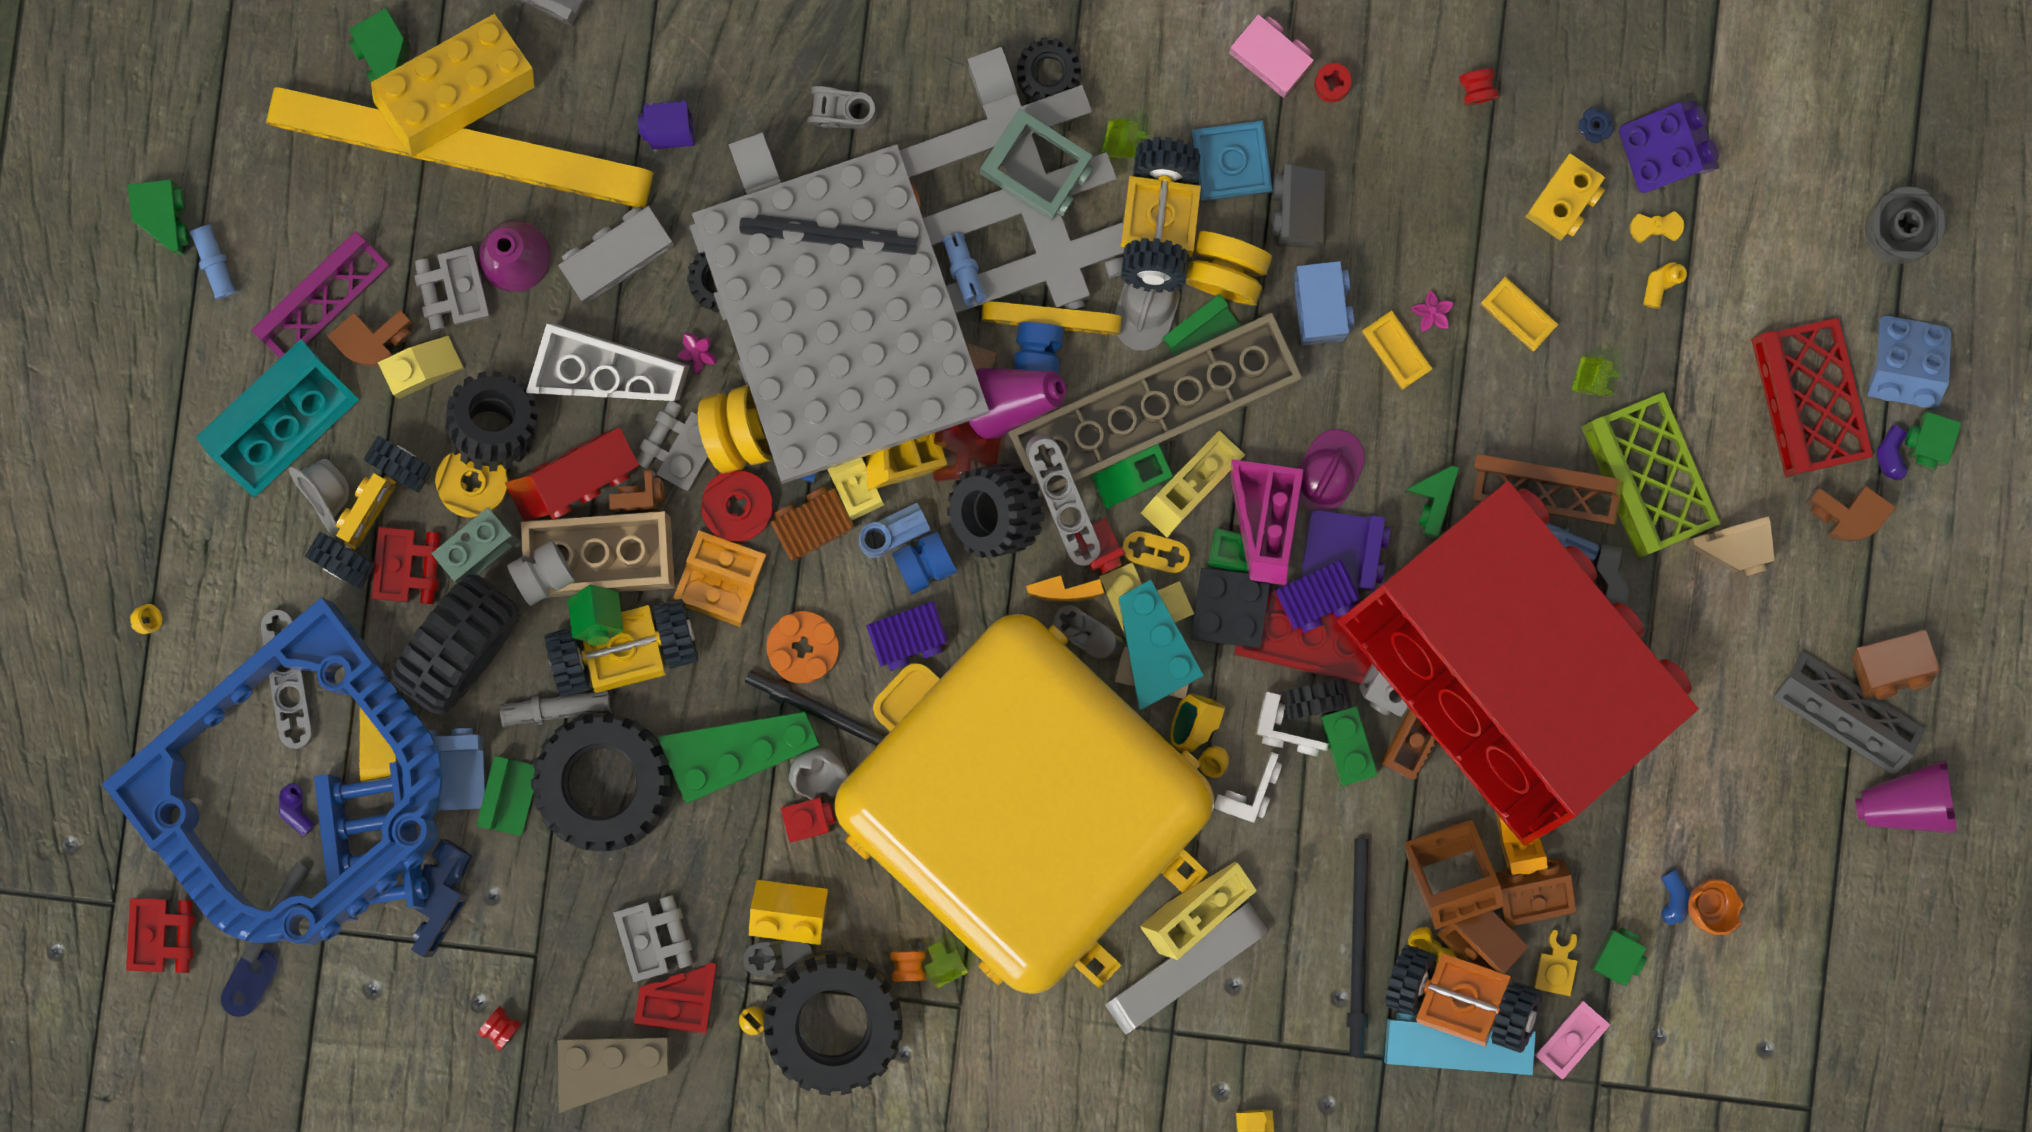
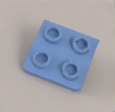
[1867,316,1951,409]
[429,728,485,811]

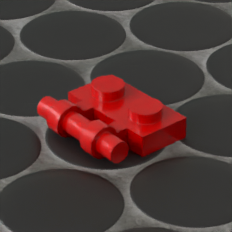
[372,527,441,605]
[126,898,196,973]

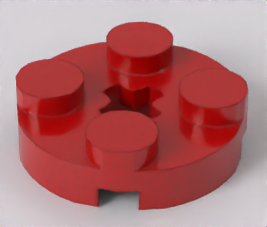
[701,470,773,542]

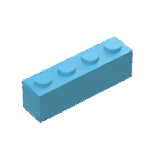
[1384,1012,1536,1075]

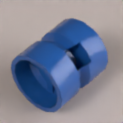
[1013,322,1065,375]
[891,531,957,595]

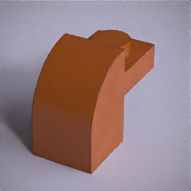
[327,310,415,368]
[1805,486,1895,542]

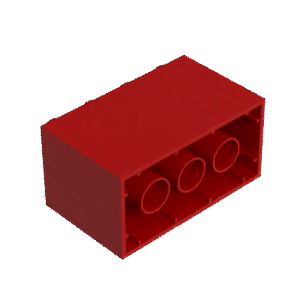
[1337,481,1699,846]

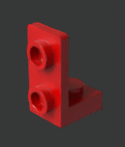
[1074,518,1126,576]
[780,797,836,843]

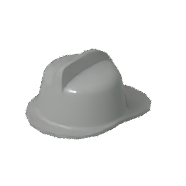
[1115,283,1180,351]
[289,459,349,540]

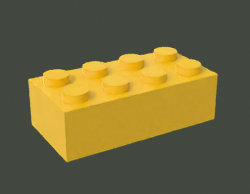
[371,13,535,157]

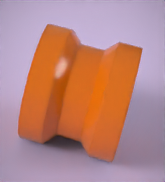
[890,951,927,982]

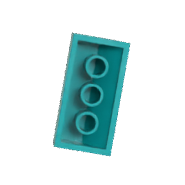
[195,339,359,498]

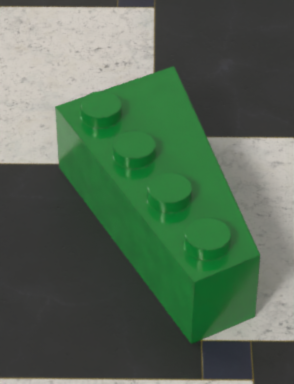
[657,712,821,804]

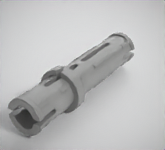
[499,690,611,727]

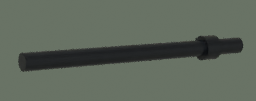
[745,670,887,746]
[1346,839,1369,1057]

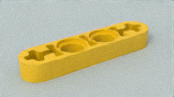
[981,302,1122,335]

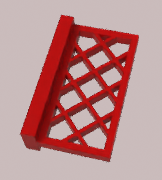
[1751,318,1873,478]

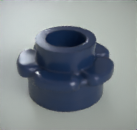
[1578,108,1614,143]

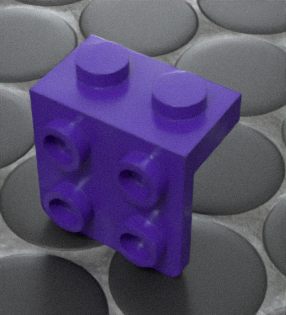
[1619,101,1719,193]
[1301,510,1390,591]

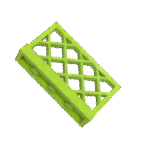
[1581,392,1720,559]

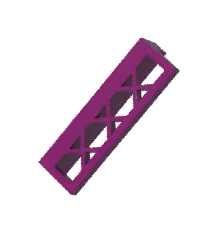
[251,231,391,358]

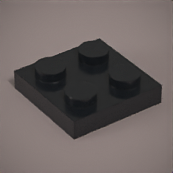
[1191,568,1273,649]

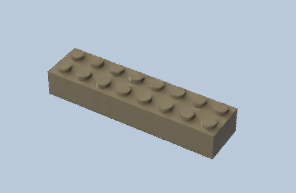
[1008,313,1302,499]

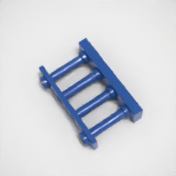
[314,762,429,922]

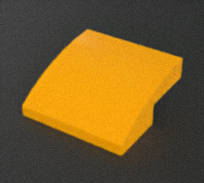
[673,530,766,627]
[1026,575,1104,603]

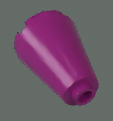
[479,221,550,292]
[969,367,1066,439]
[1855,761,1957,833]

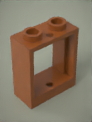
[1404,820,1504,930]

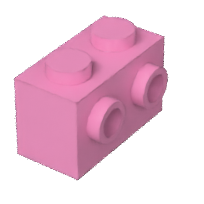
[1229,14,1314,98]

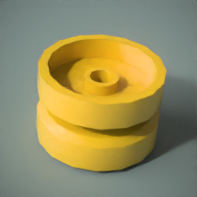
[1186,231,1273,306]
[697,384,773,473]

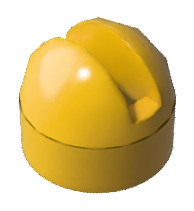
[130,604,162,634]
[1198,746,1229,778]
[739,1006,765,1035]

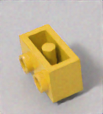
[1525,153,1605,241]
[748,880,828,945]

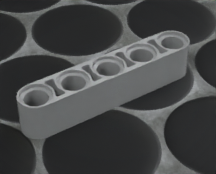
[1105,901,1269,1034]

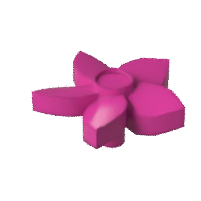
[1410,290,1454,333]
[677,332,717,375]

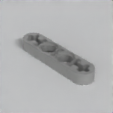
[1026,434,1101,566]
[261,610,314,749]

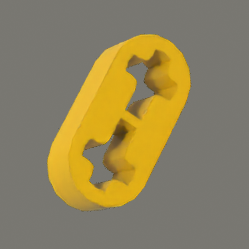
[1123,531,1190,574]

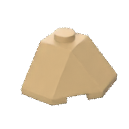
[1688,516,1775,576]

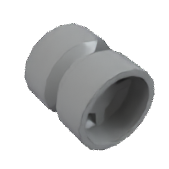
[507,540,575,606]

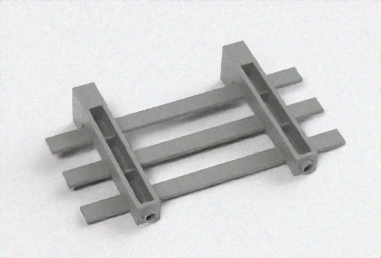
[689,47,1124,385]

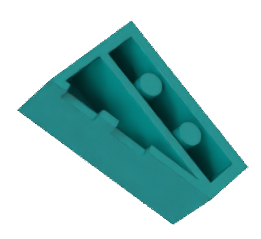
[1118,580,1204,711]

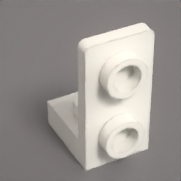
[1255,692,1329,757]
[1214,752,1282,823]

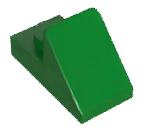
[1404,466,1459,539]

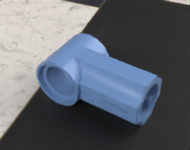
[859,503,931,559]

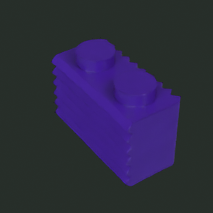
[638,100,695,150]
[1275,559,1360,633]
[866,601,949,671]

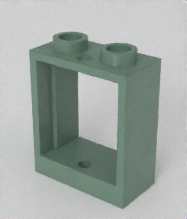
[979,108,1094,220]
[431,507,521,583]

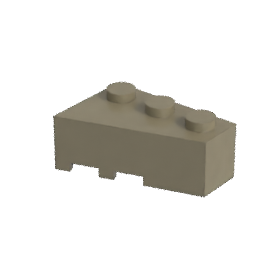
[558,1036,671,1113]

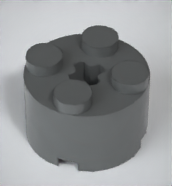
[1865,187,1945,264]

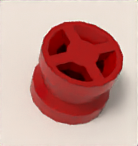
[1314,63,1352,103]
[1458,68,1500,106]
[477,1006,522,1052]

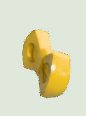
[1629,211,1684,243]
[1408,927,1457,970]

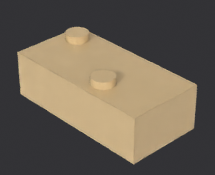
[521,511,675,598]

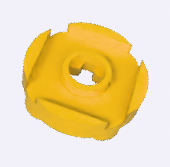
[435,453,509,518]

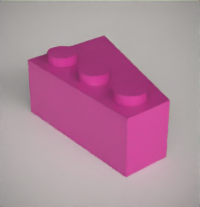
[1230,459,1303,585]

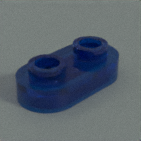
[221,949,277,1017]

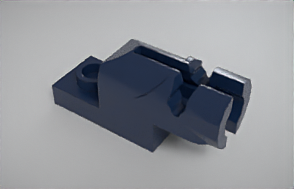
[411,838,473,957]

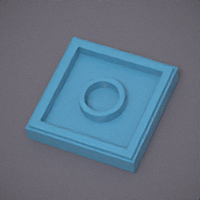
[1192,120,1273,202]

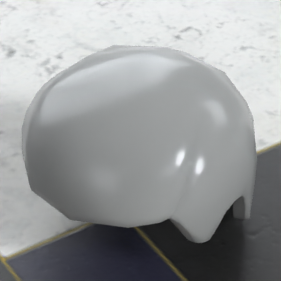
[789,748,849,800]

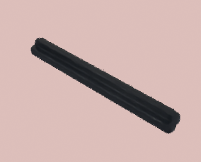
[739,215,918,255]

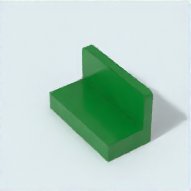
[1161,294,1241,357]
[476,755,535,836]

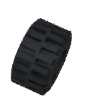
[445,371,538,471]
[947,463,1045,558]

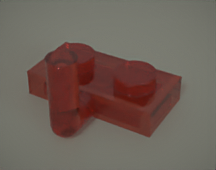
[933,421,1001,482]

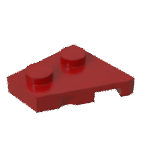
[634,963,717,1035]

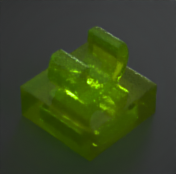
[1101,119,1147,159]
[1571,356,1619,397]
[924,941,969,989]

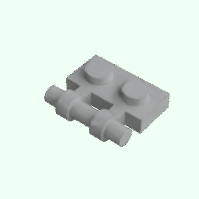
[414,246,491,331]
[636,401,709,493]
[613,895,693,982]

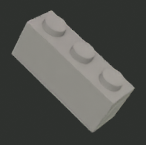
[558,206,675,305]

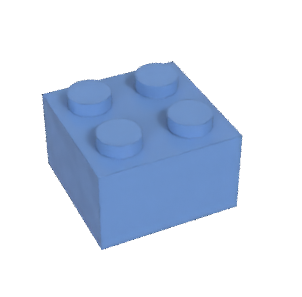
[1293,261,1354,346]

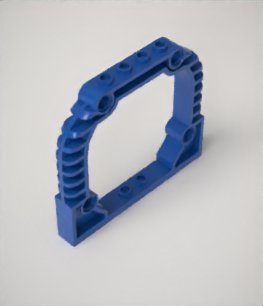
[102,597,444,945]

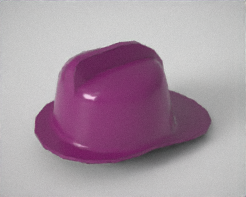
[1298,429,1365,512]

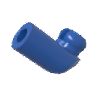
[1661,869,1690,925]

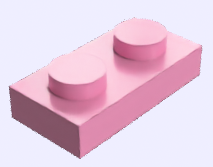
[1534,1000,1610,1080]

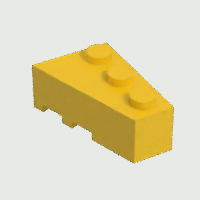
[866,432,947,491]

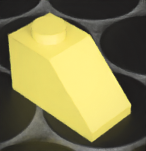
[378,336,464,399]

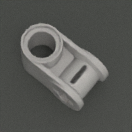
[807,86,878,130]

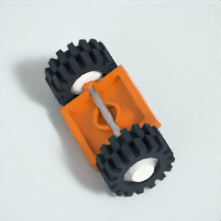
[1385,945,1543,1053]

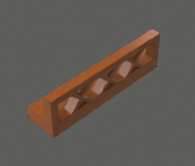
[1473,454,1624,526]

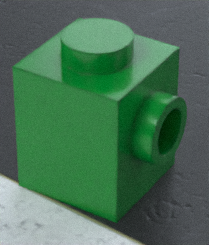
[1905,412,1961,470]
[567,584,623,646]
[1590,927,1647,987]

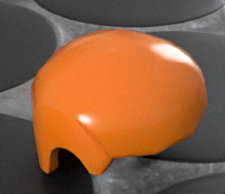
[1688,879,1744,935]

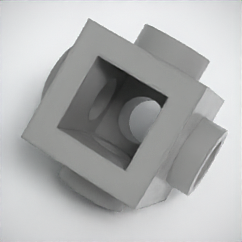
[1359,664,1410,717]

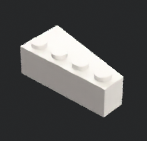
[526,323,690,401]

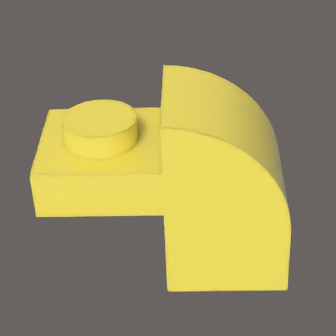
[827,457,884,520]

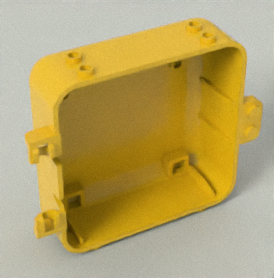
[835,614,1214,994]

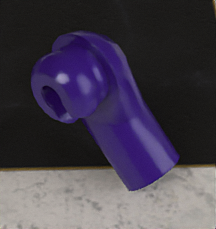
[1876,425,1908,480]
[279,783,315,838]

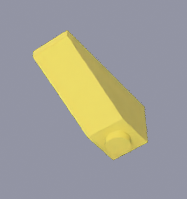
[1141,431,1245,537]
[1140,862,1257,960]

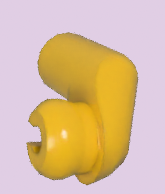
[1643,262,1687,309]

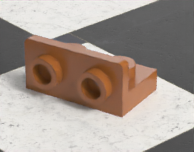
[609,470,665,514]
[1495,859,1577,927]

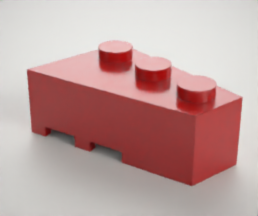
[505,427,639,521]

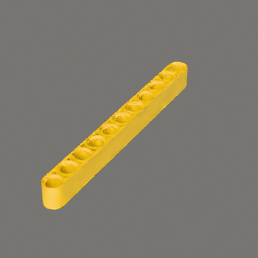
[266,87,654,208]

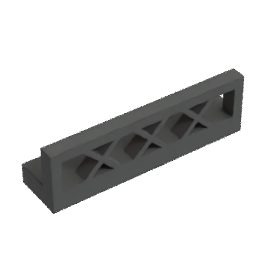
[1773,651,1925,776]

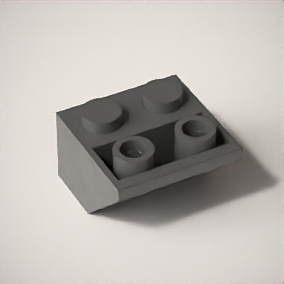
[1271,164,1325,248]

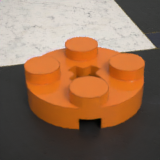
[767,611,839,684]

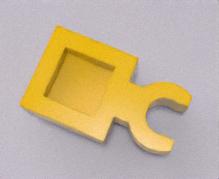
[1533,929,1578,996]

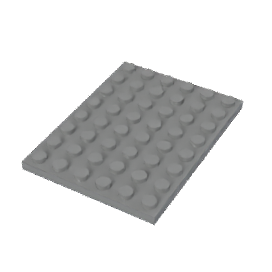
[692,144,989,484]

